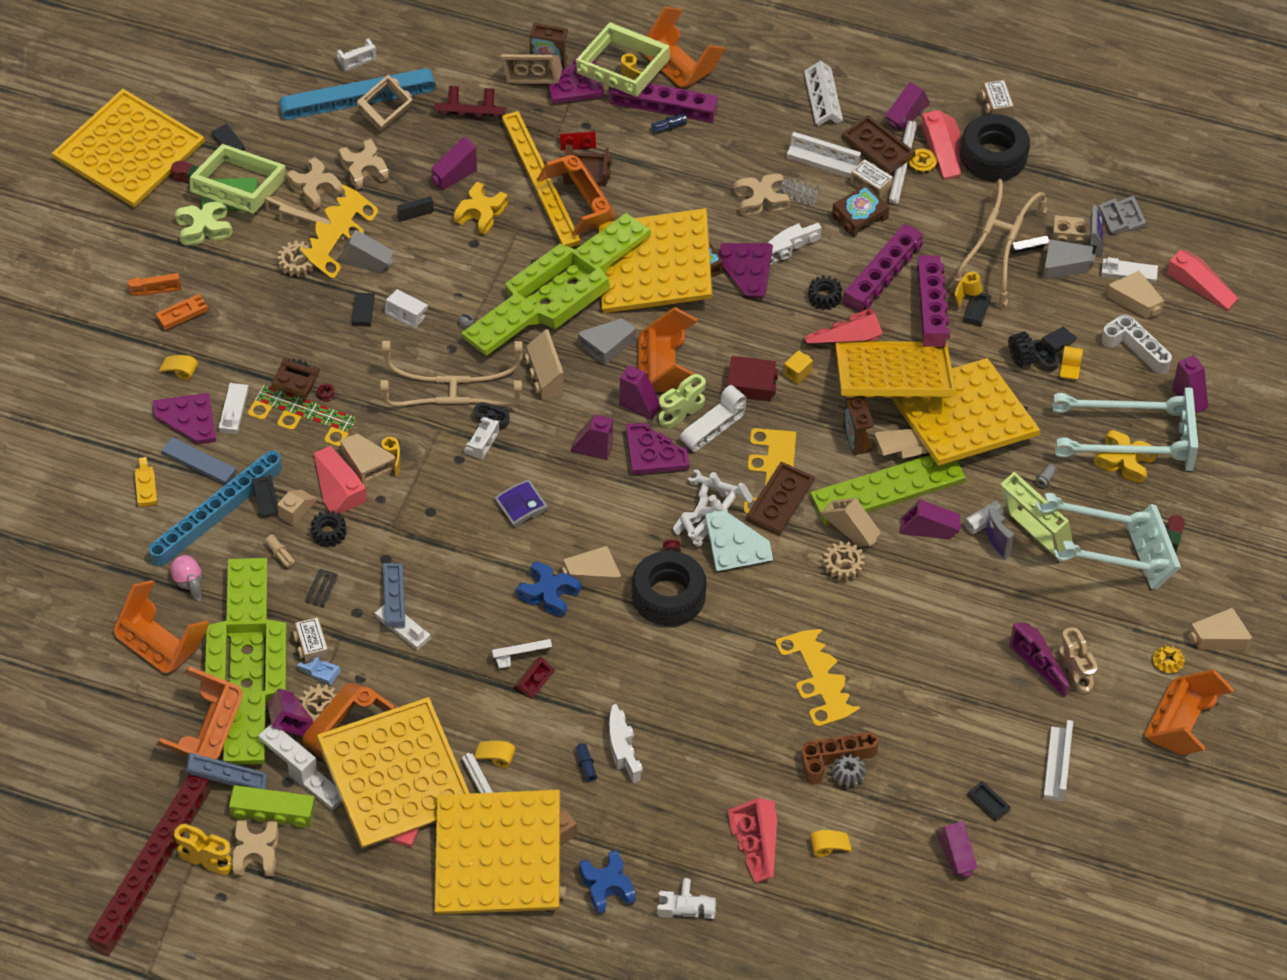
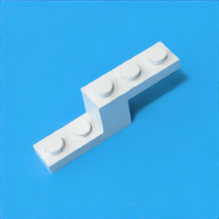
[258,724,342,811]

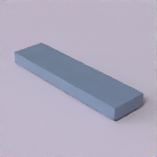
[162,437,236,485]
[383,563,405,627]
[185,753,267,789]

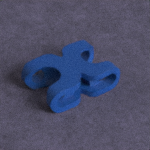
[515,562,582,617]
[579,850,635,914]

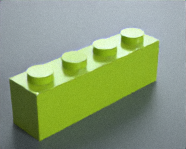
[229,785,316,828]

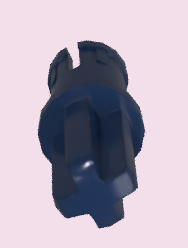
[651,113,687,133]
[575,743,597,782]

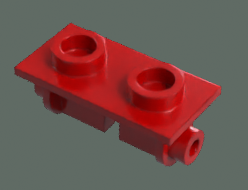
[559,131,596,150]

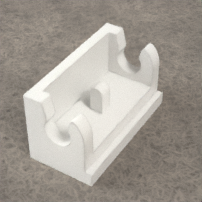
[336,38,376,71]
[385,289,428,329]
[464,417,499,460]

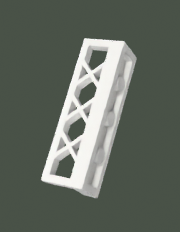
[804,60,843,126]
[786,132,861,178]
[1043,720,1073,802]

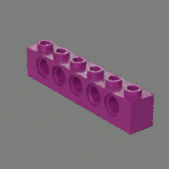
[610,83,718,123]
[843,223,923,312]
[917,255,950,347]

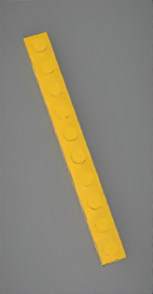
[502,111,581,248]

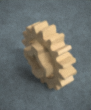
[277,241,316,277]
[823,541,865,581]
[299,684,337,724]

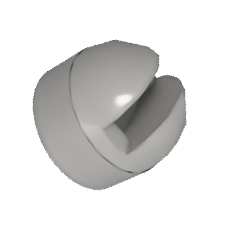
[459,313,474,330]

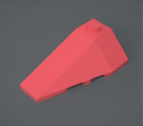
[921,110,961,180]
[1167,250,1238,311]
[804,308,883,343]
[314,446,367,515]
[728,798,777,883]

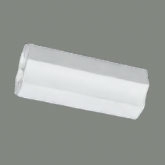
[964,501,1004,534]

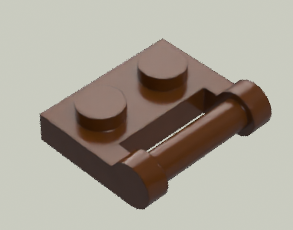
[272,357,320,398]

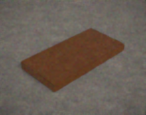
[841,115,916,174]
[746,461,815,536]

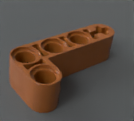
[801,732,879,784]

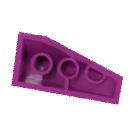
[1009,623,1069,697]

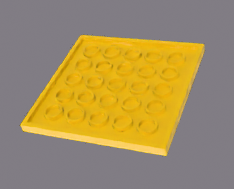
[52,89,205,208]
[599,208,713,313]
[835,341,956,398]
[891,358,1040,466]
[316,697,470,848]
[435,790,561,915]

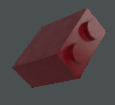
[727,356,779,402]

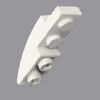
[768,223,822,265]
[609,704,643,783]

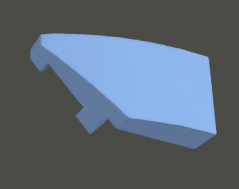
[297,657,341,686]

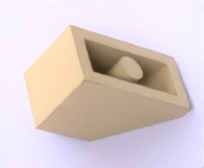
[277,490,317,526]

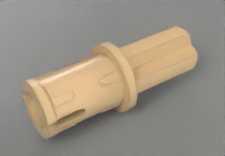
[265,535,295,568]

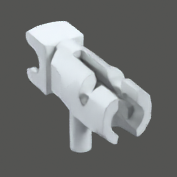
[657,878,716,919]

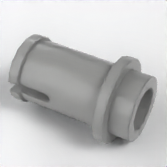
[1036,464,1057,488]

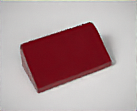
[513,657,555,699]

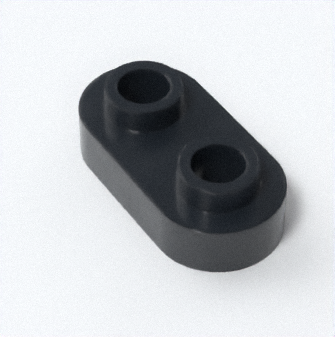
[1032,340,1059,371]
[474,402,510,429]

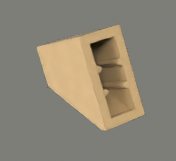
[1107,271,1164,319]
[340,433,396,484]
[821,498,881,547]
[561,546,621,588]
[1189,608,1252,650]

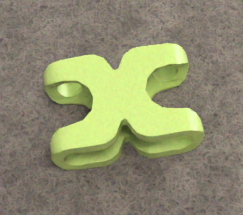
[174,201,233,245]
[659,374,706,429]

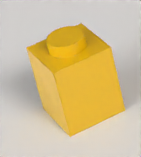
[783,350,813,385]

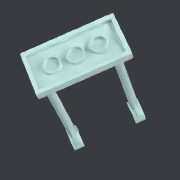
[1052,388,1198,471]
[1036,493,1181,590]

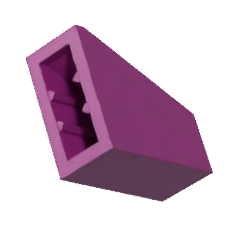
[885,82,930,130]
[431,136,477,191]
[1172,355,1208,414]
[619,365,661,420]
[571,414,613,460]
[900,499,961,539]
[267,688,314,736]
[936,821,978,878]

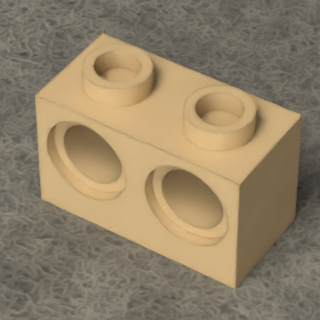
[1052,215,1090,246]

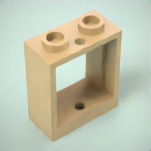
[356,75,412,133]

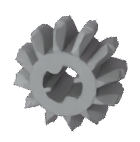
[832,753,866,789]

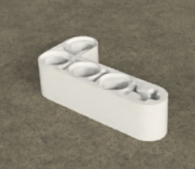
[1102,315,1172,374]
[679,385,746,452]

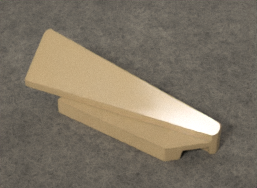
[265,196,346,242]
[874,429,928,459]

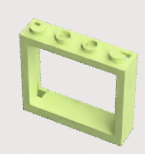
[576,22,670,97]
[190,144,286,214]
[1000,472,1073,562]

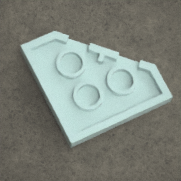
[705,510,773,571]

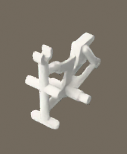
[673,470,753,547]

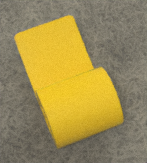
[621,54,642,80]
[955,271,983,308]
[1060,346,1083,380]
[159,355,198,381]
[381,436,400,476]
[474,741,516,768]
[810,830,852,857]

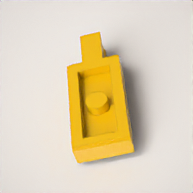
[135,457,158,507]

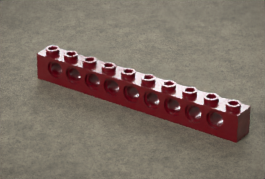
[88,774,210,956]

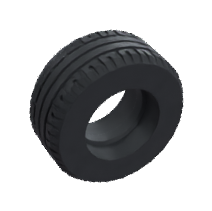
[960,114,1030,181]
[632,551,706,626]

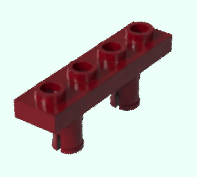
[434,86,507,118]

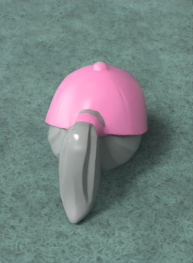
[170,555,202,602]

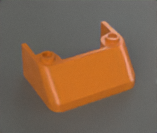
[644,6,726,87]
[537,155,616,236]
[638,307,697,392]
[114,580,210,673]
[156,666,243,759]
[1145,669,1234,755]
[303,683,395,763]

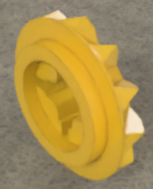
[908,149,937,173]
[1153,644,1185,673]

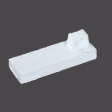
[1101,257,1158,284]
[219,383,249,434]
[375,605,431,651]
[491,639,552,668]

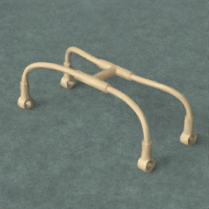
[950,179,1047,310]
[380,341,523,407]

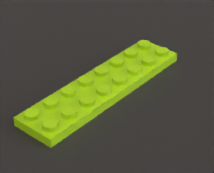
[810,455,966,526]

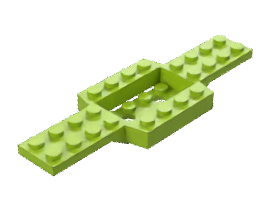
[461,213,651,356]
[205,558,287,765]

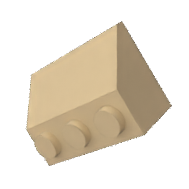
[501,54,563,84]
[524,330,564,400]

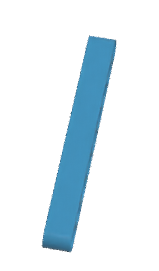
[279,69,436,120]
[149,451,282,567]

